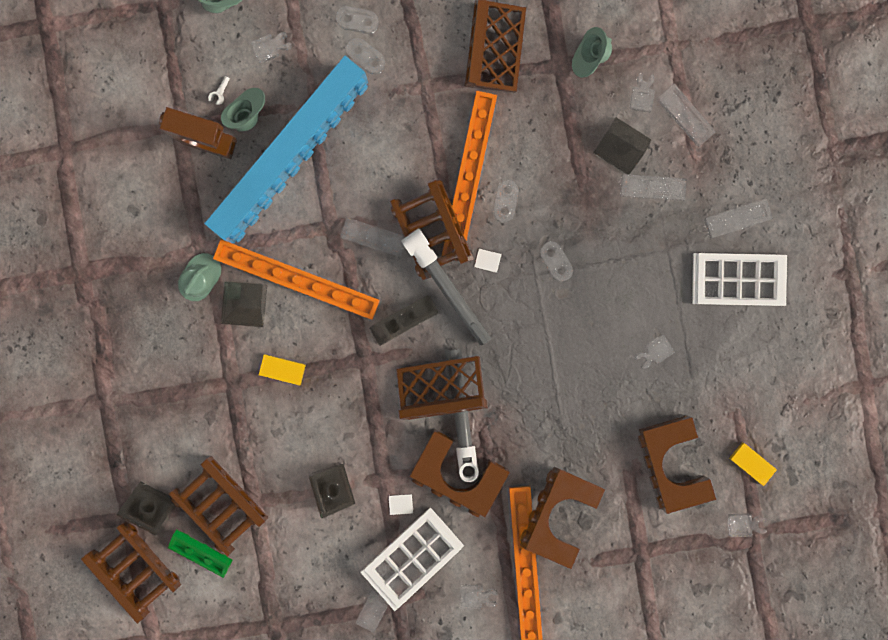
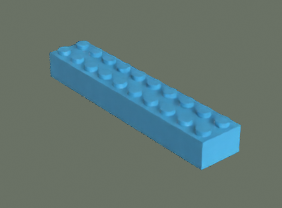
[204,56,368,244]

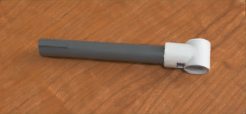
[401,228,491,346]
[445,349,478,482]

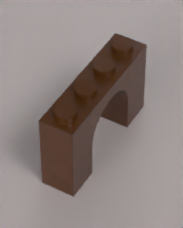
[159,107,237,160]
[638,415,716,514]
[410,429,510,518]
[520,467,605,569]

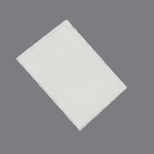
[475,249,501,273]
[389,494,413,515]

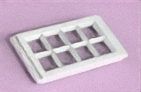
[692,253,787,306]
[361,508,464,611]

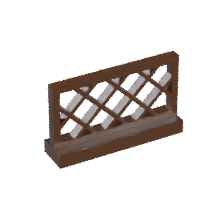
[465,0,526,93]
[396,356,488,420]

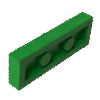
[168,530,233,578]

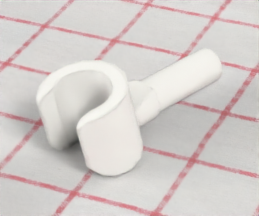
[208,76,229,105]

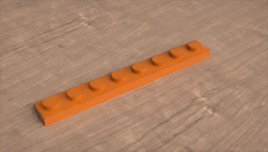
[442,91,497,262]
[213,239,380,320]
[509,486,543,640]

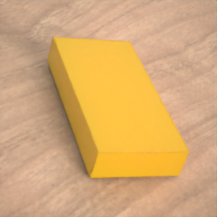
[259,354,306,385]
[729,442,777,486]

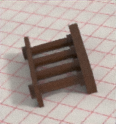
[390,180,474,280]
[169,456,269,557]
[81,521,182,624]

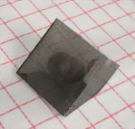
[221,282,267,327]

